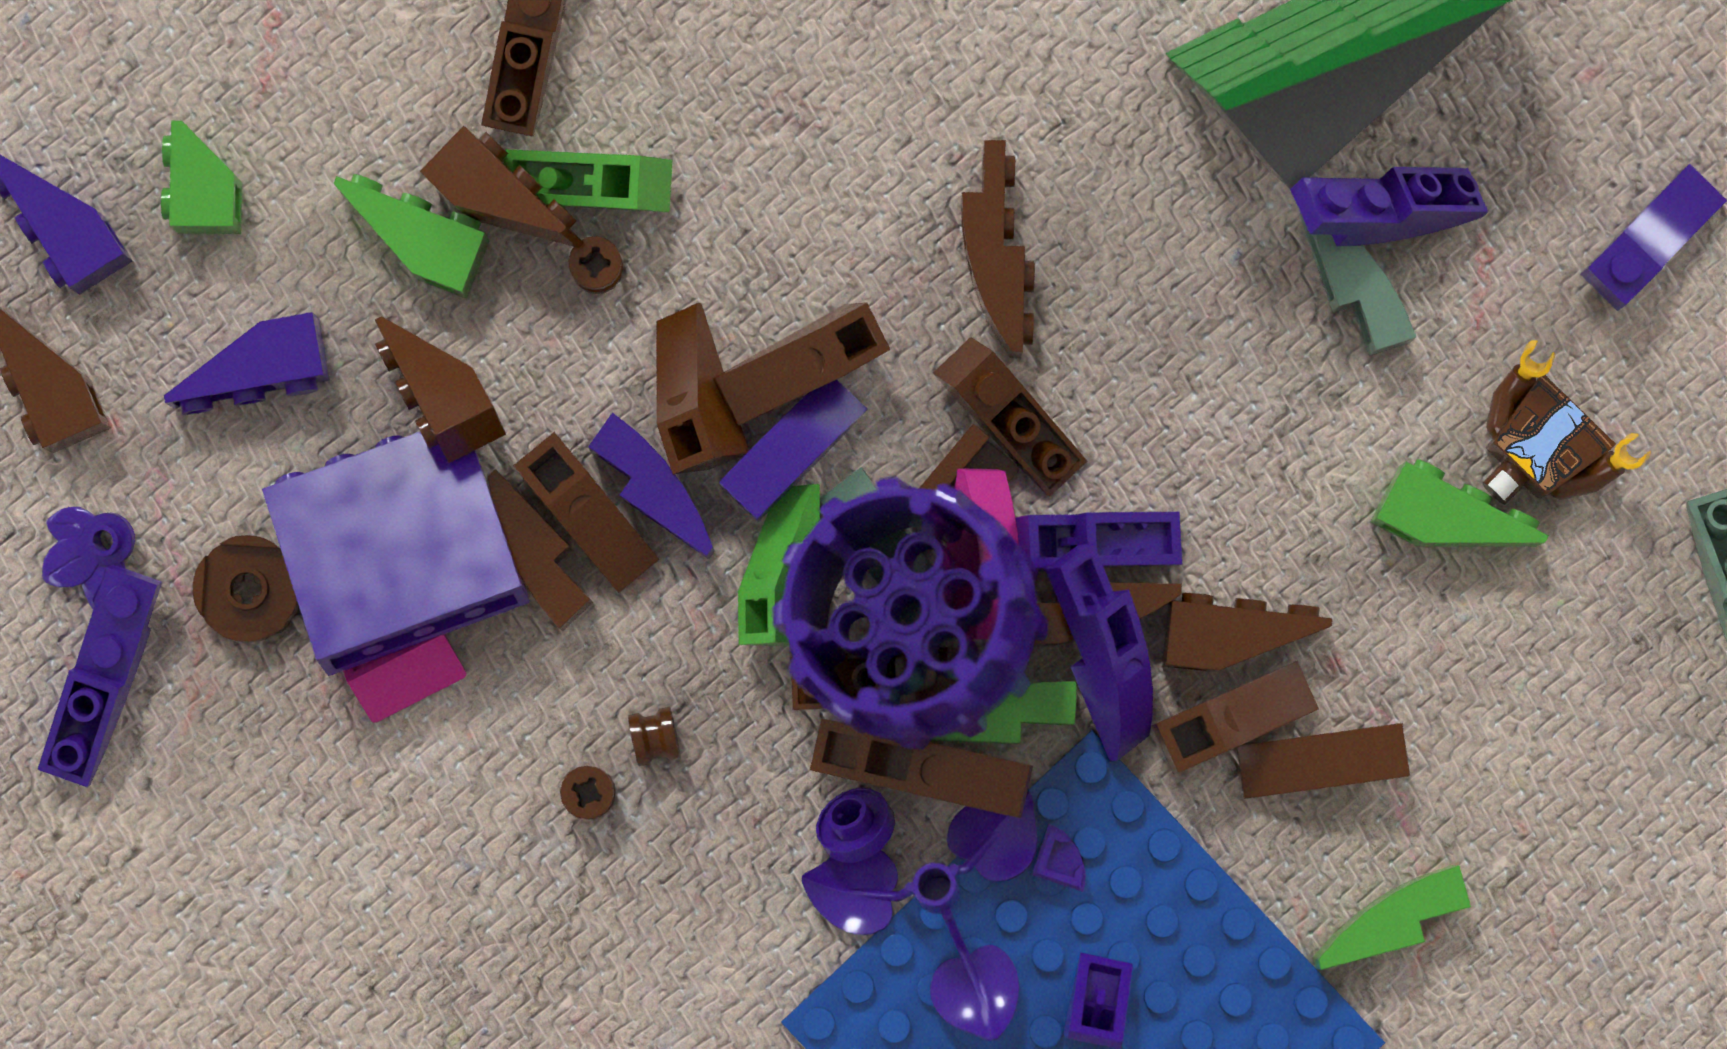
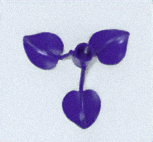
[801,791,1038,1041]

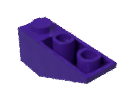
[0,155,133,295]
[164,312,330,415]

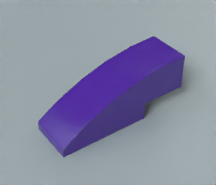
[718,379,868,522]
[588,412,715,560]

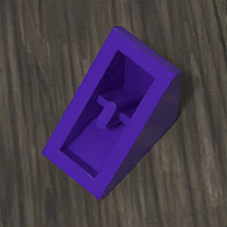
[1063,953,1133,1049]

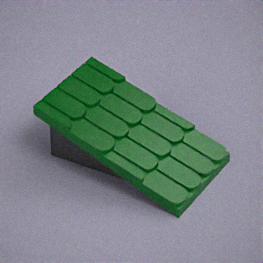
[1165,0,1513,189]

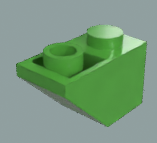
[161,121,242,234]

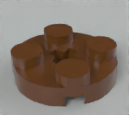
[193,535,299,643]

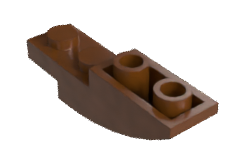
[481,0,566,137]
[961,140,1035,358]
[810,718,1033,818]

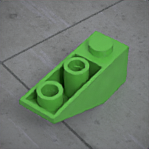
[333,174,490,299]
[1370,459,1549,547]
[738,484,820,646]

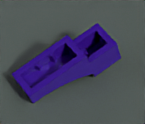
[1580,164,1727,311]
[1015,512,1182,571]

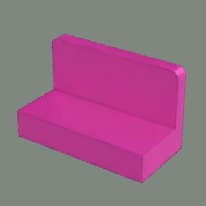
[343,634,467,723]

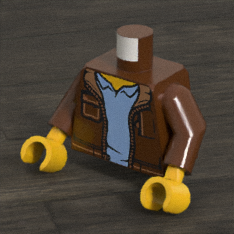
[1482,340,1651,505]

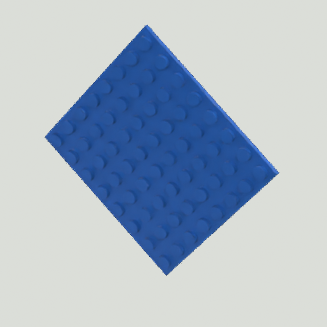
[781,730,1385,1049]

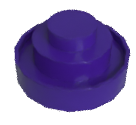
[816,788,895,863]

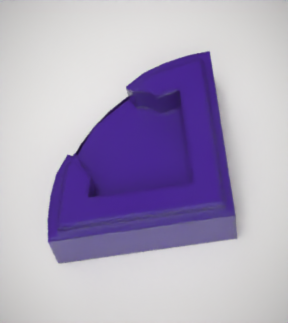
[1031,824,1086,892]

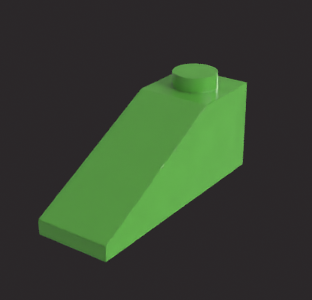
[504,149,673,213]

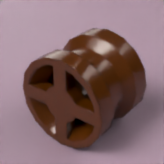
[568,236,624,294]
[628,706,681,767]
[560,766,616,819]

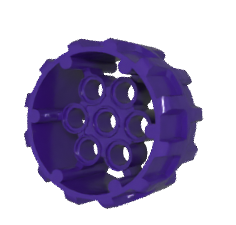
[772,476,1048,749]

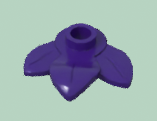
[42,506,135,609]

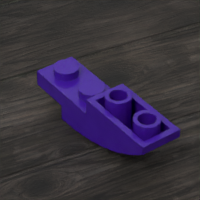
[1290,167,1489,246]
[1045,543,1153,761]
[37,564,162,788]

